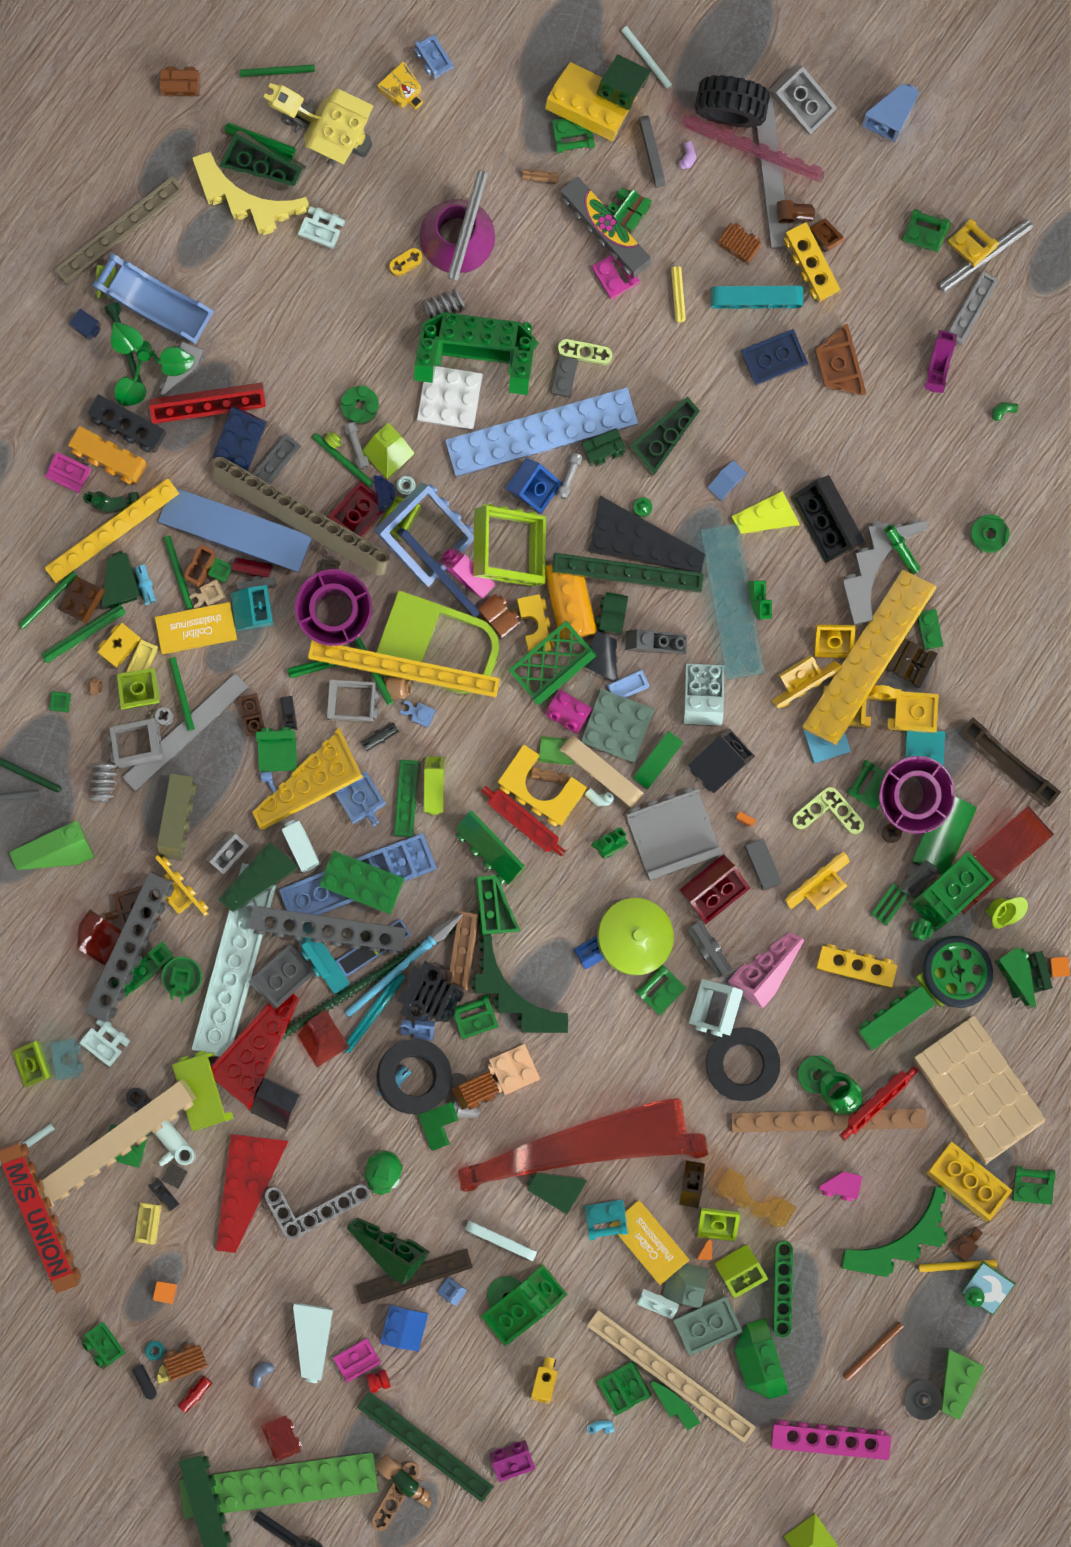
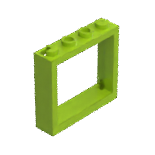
[473,504,546,587]

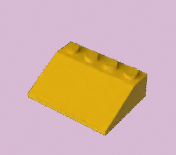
[545,62,637,142]

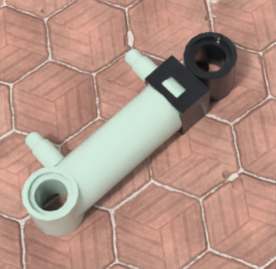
[126,1088,196,1166]

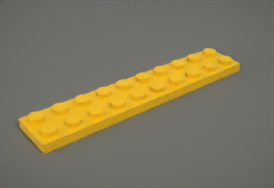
[802,570,936,746]

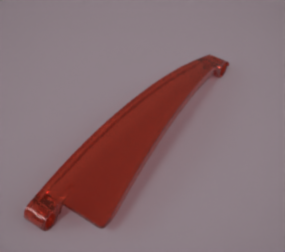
[458,1098,709,1192]

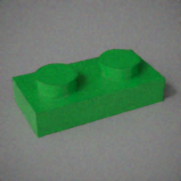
[918,609,943,650]

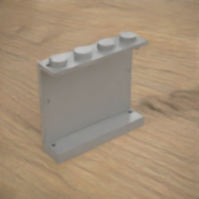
[626,787,723,881]

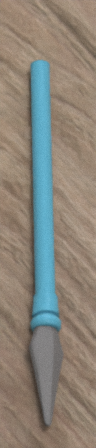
[345,913,463,1017]

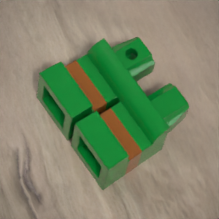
[607,187,652,234]

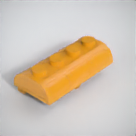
[545,564,597,639]

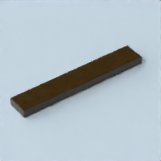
[356,1249,473,1304]

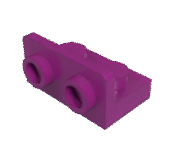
[489,1440,536,1482]

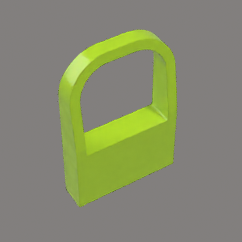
[376,590,499,694]

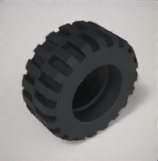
[695,75,770,128]

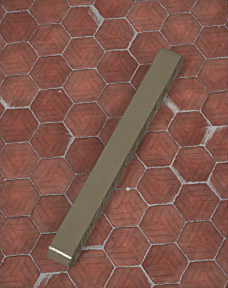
[210,457,390,575]

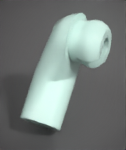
[585,788,614,807]

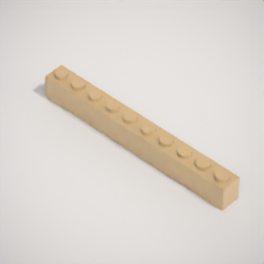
[42,1079,197,1207]

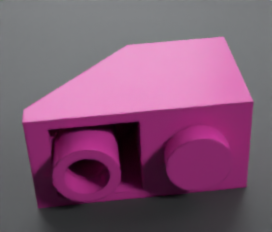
[818,1171,863,1202]

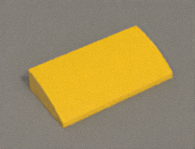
[925,1141,1012,1222]

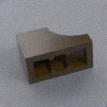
[679,1160,705,1208]

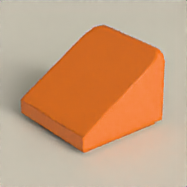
[1048,957,1070,978]
[696,1239,712,1260]
[153,1280,177,1304]

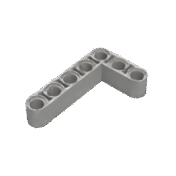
[265,1184,370,1239]

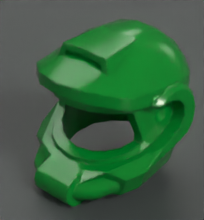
[819,1071,863,1115]
[365,1150,403,1195]

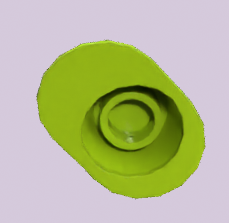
[985,897,1028,929]

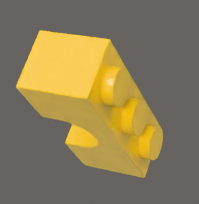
[517,594,555,657]

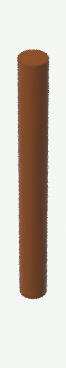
[843,1322,904,1381]

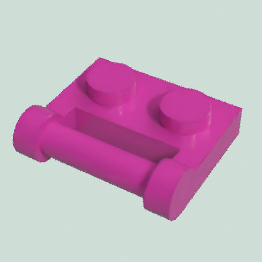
[592,256,640,299]

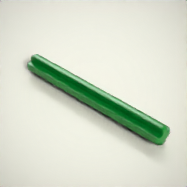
[41,605,126,663]

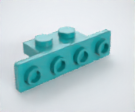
[299,922,350,994]

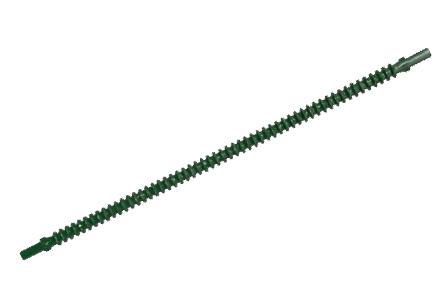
[282,909,476,1039]

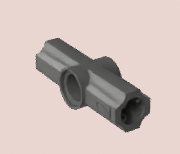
[687,921,732,978]

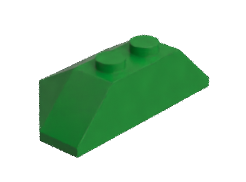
[734,1318,789,1399]

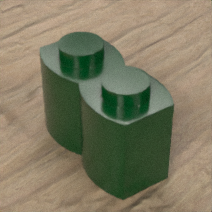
[596,592,628,635]

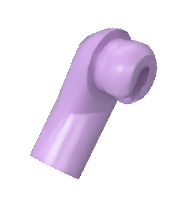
[679,142,696,169]

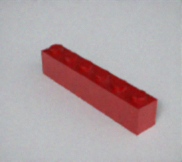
[149,382,266,424]

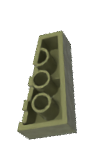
[157,774,197,861]

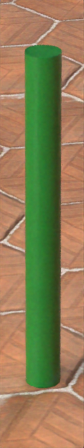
[240,64,315,77]
[312,433,374,488]
[163,536,194,610]
[19,571,78,629]
[354,637,394,706]
[168,657,195,731]

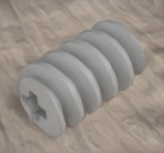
[424,289,466,319]
[89,762,117,803]

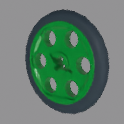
[923,936,993,1008]

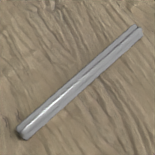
[448,170,488,280]
[939,219,1033,292]

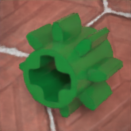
[909,918,934,941]

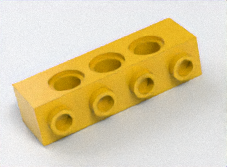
[783,222,841,302]
[815,943,898,988]

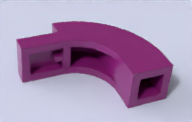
[924,330,957,393]

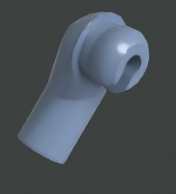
[251,1362,274,1387]

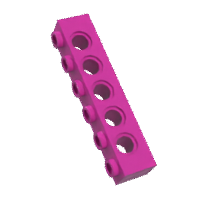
[771,1420,891,1460]

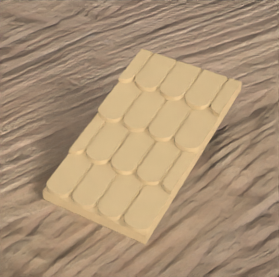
[914,1016,1045,1165]

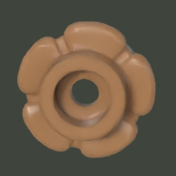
[87,677,103,696]

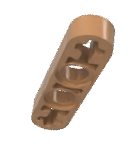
[372,1461,420,1531]

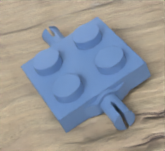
[334,771,386,826]

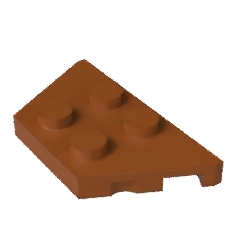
[815,324,866,395]

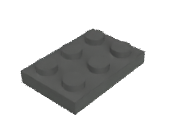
[249,944,315,1010]

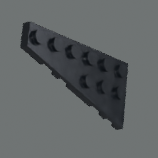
[589,496,705,573]

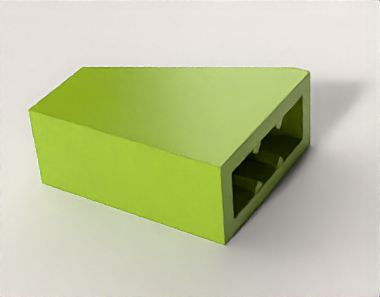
[424,756,445,815]

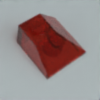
[77,909,122,966]
[298,1010,350,1067]

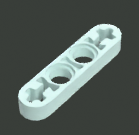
[465,1220,537,1261]

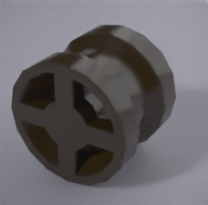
[882,823,902,843]

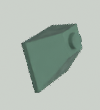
[663,1264,708,1308]

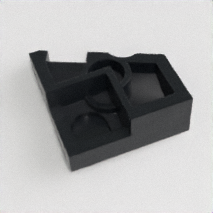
[584,631,618,681]

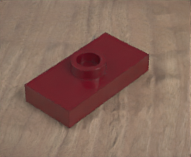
[231,557,273,578]

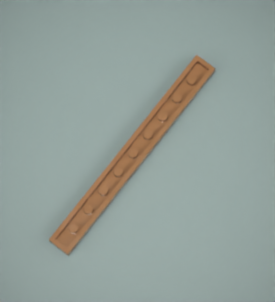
[731,1109,926,1132]

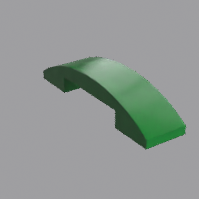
[112,941,174,1003]

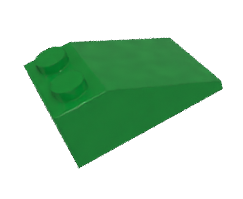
[994,947,1036,1009]

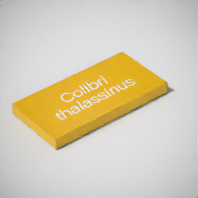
[155,602,237,655]
[610,1200,690,1285]

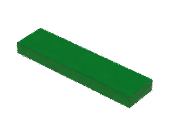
[394,760,419,838]

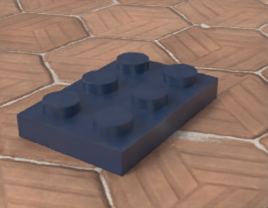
[741,329,808,386]
[212,406,268,471]

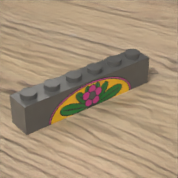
[560,176,651,278]

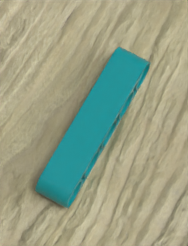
[710,286,803,309]

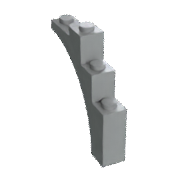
[841,519,928,626]

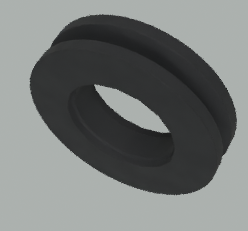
[706,1027,780,1101]
[376,1039,452,1114]

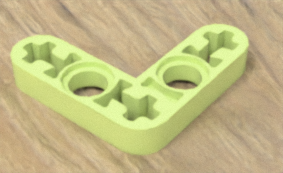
[792,787,864,834]

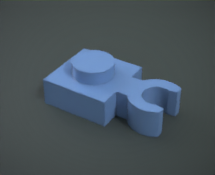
[400,701,436,728]
[401,1019,435,1041]

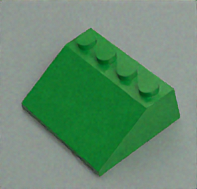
[455,810,525,885]

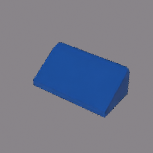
[573,936,604,969]

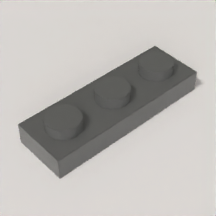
[253,434,301,484]

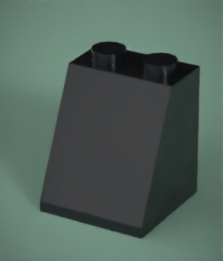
[688,728,755,793]
[251,1078,303,1130]

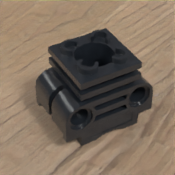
[397,961,464,1022]

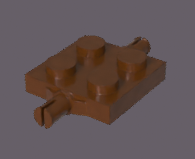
[105,885,169,928]

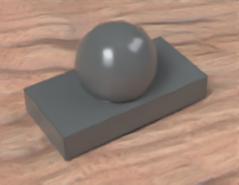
[899,860,940,898]

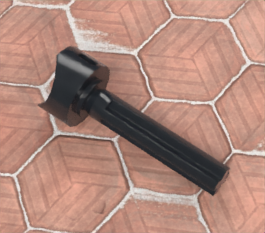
[253,1511,323,1547]

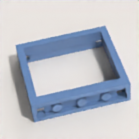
[373,482,474,587]

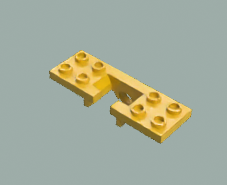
[823,685,939,733]

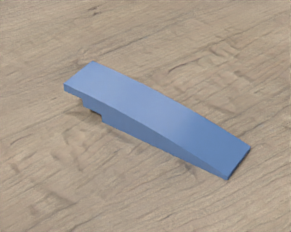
[158,488,312,573]
[279,833,438,925]

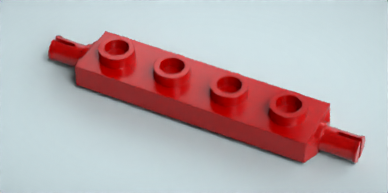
[481,785,566,857]
[839,1066,918,1141]

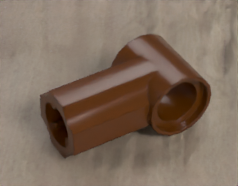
[777,200,815,223]

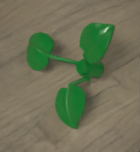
[110,322,194,406]

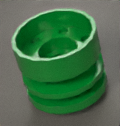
[162,957,202,997]

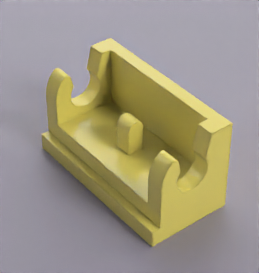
[134,1202,161,1245]

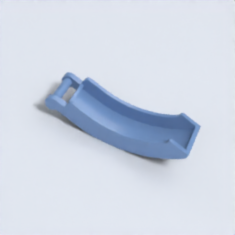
[92,253,214,344]

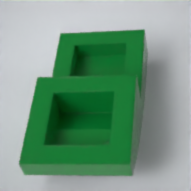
[748,580,772,619]

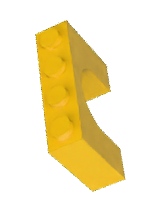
[498,745,587,827]

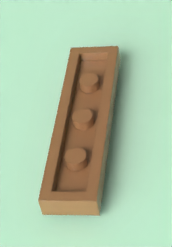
[450,910,479,990]

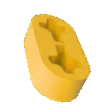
[390,248,423,277]

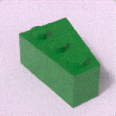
[474,875,521,936]

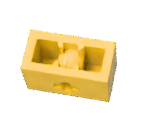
[98,623,142,669]

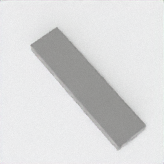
[948,271,999,346]

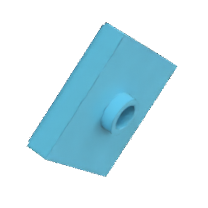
[802,727,851,764]

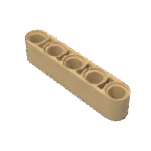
[559,735,644,809]

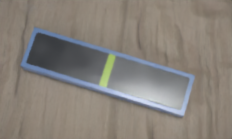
[336,919,411,977]

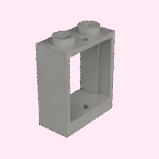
[327,680,380,723]
[108,718,164,768]

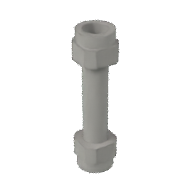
[344,422,369,469]
[557,453,583,499]

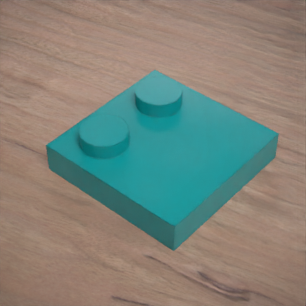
[905,731,945,767]

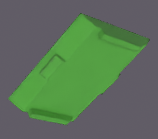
[539,736,573,765]

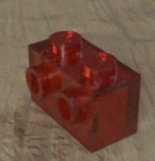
[261,1415,301,1463]

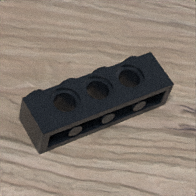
[87,394,167,453]

